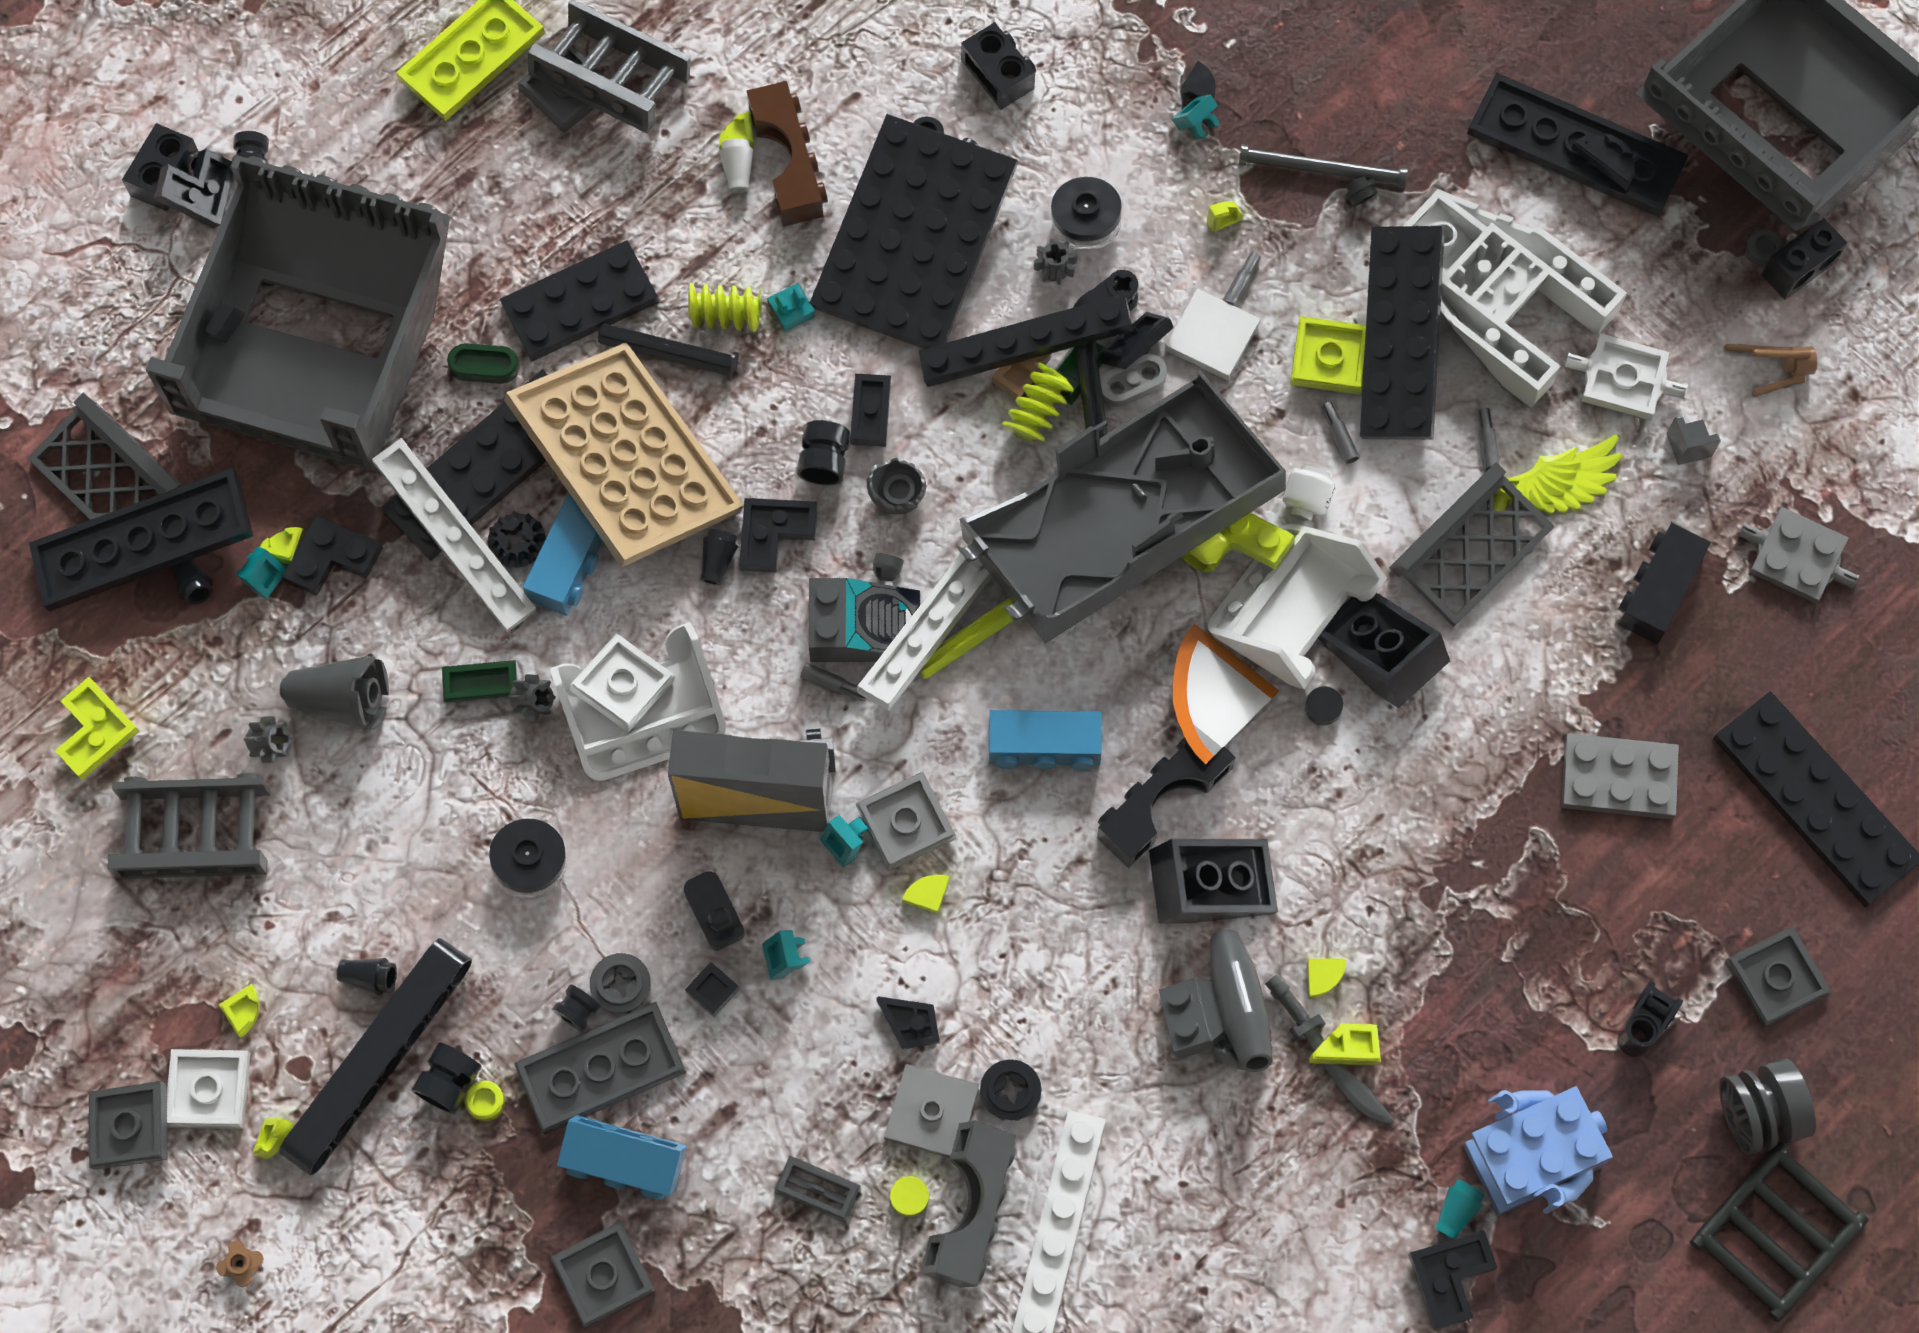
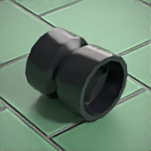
[797,420,850,485]
[411,1042,482,1114]

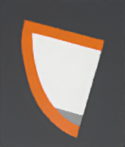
[1172,624,1279,764]

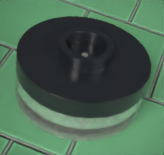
[1051,177,1122,251]
[489,819,566,899]

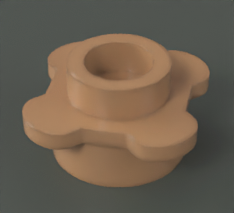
[216,1240,264,1287]

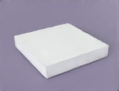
[1165,288,1261,381]
[570,633,675,732]
[167,1049,251,1129]

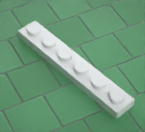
[372,438,536,632]
[858,545,992,711]
[1012,1110,1106,1333]

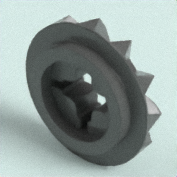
[589,953,651,1014]

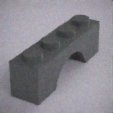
[920,1120,1016,1288]

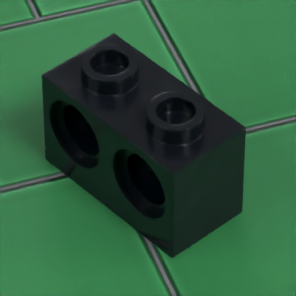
[961,22,1036,110]
[122,123,199,212]
[1761,218,1847,300]

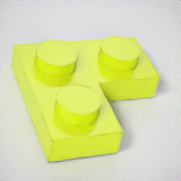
[55,677,140,780]

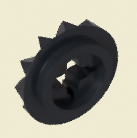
[487,511,546,568]
[980,1059,1042,1121]

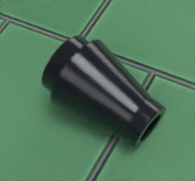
[700,529,739,585]
[172,559,213,605]
[337,958,397,996]

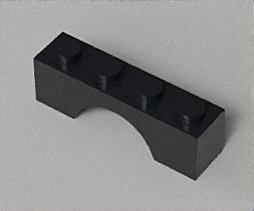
[1097,737,1236,869]

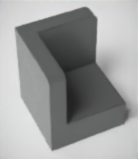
[1666,416,1721,465]

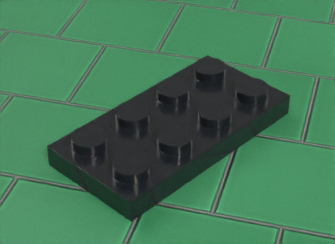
[500,240,659,362]

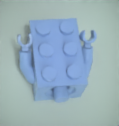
[1463,1086,1613,1215]

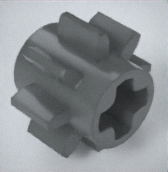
[1034,238,1078,285]
[508,674,556,721]
[244,716,292,763]

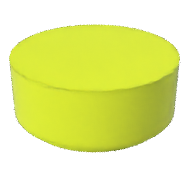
[465,1081,505,1121]
[890,1176,929,1217]

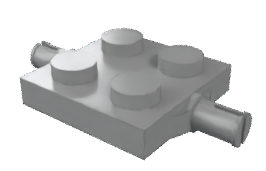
[1738,506,1859,604]

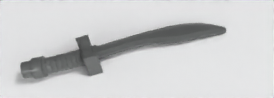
[1265,975,1394,1125]

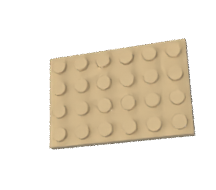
[504,342,744,568]

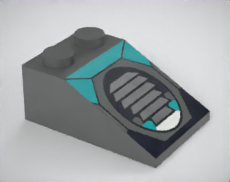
[809,578,920,662]

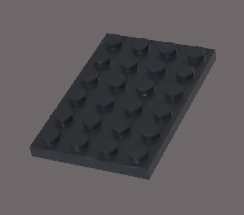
[809,114,1018,349]

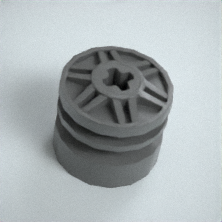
[1719,1058,1816,1155]

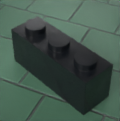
[1617,522,1711,645]

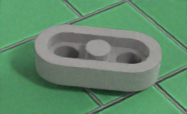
[1101,354,1167,407]

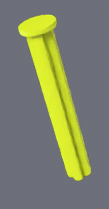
[919,598,1014,679]

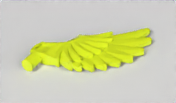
[1493,435,1623,518]

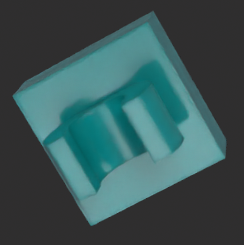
[1171,95,1219,139]
[767,283,815,332]
[236,546,286,599]
[820,815,868,867]
[762,930,810,980]

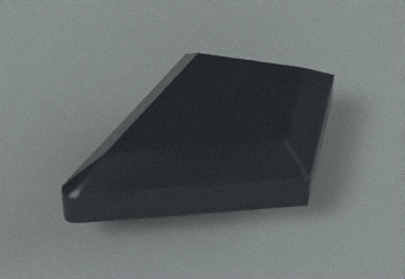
[876,996,940,1050]

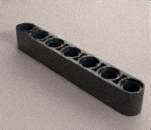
[279,938,472,1176]

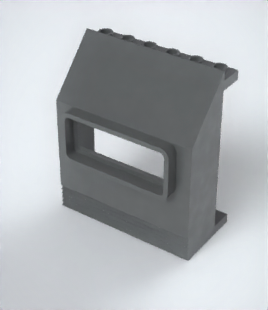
[1635,0,1919,231]
[146,155,451,471]

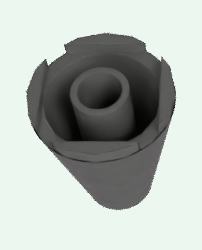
[280,656,389,730]

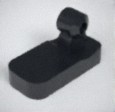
[684,871,745,951]

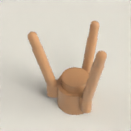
[1724,344,1818,397]

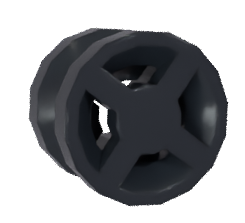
[552,984,601,1032]

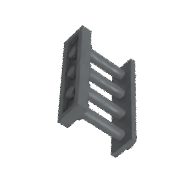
[528,0,691,134]
[107,773,270,879]

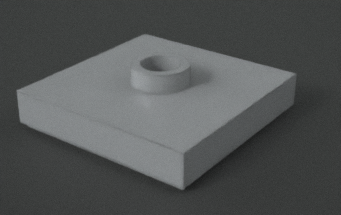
[856,771,956,871]
[884,1064,980,1158]

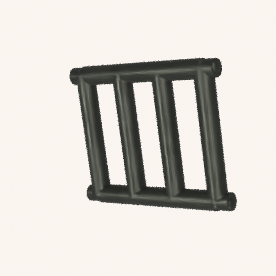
[1690,1141,1869,1323]

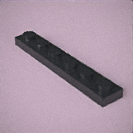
[919,294,1134,387]

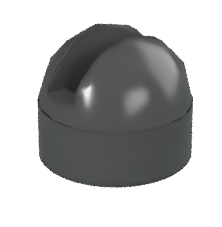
[873,553,904,582]

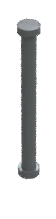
[1239,144,1408,189]

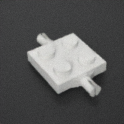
[1564,333,1687,421]

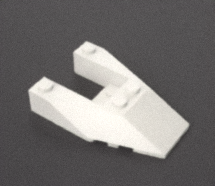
[1403,189,1627,408]

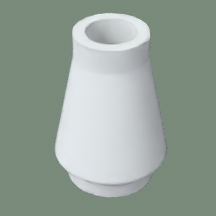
[719,139,753,193]

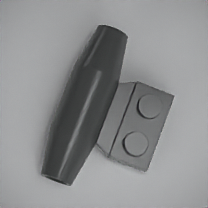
[1159,929,1272,1072]

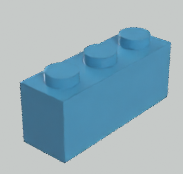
[522,493,604,616]
[989,710,1102,770]
[557,1115,687,1200]

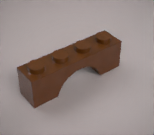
[746,81,828,227]

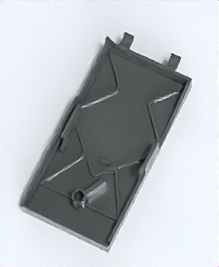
[957,370,1286,644]

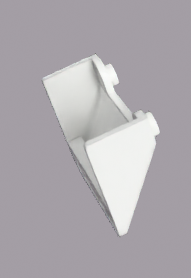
[1208,524,1387,690]
[550,622,726,781]

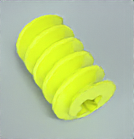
[688,283,762,332]
[1001,362,1074,442]

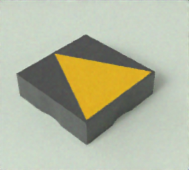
[668,730,833,832]

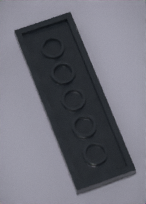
[1467,72,1688,217]
[1360,226,1445,440]
[381,369,548,561]
[29,468,254,612]
[1713,691,1919,908]

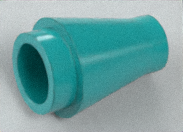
[1434,1179,1485,1240]

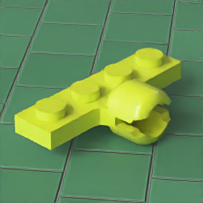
[1182,513,1295,573]

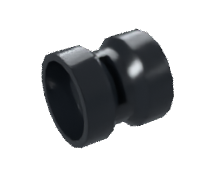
[232,131,269,162]

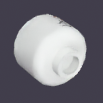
[1283,465,1335,521]

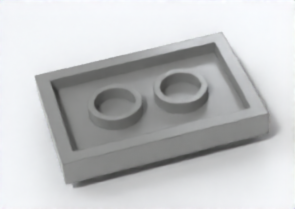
[1561,733,1679,820]

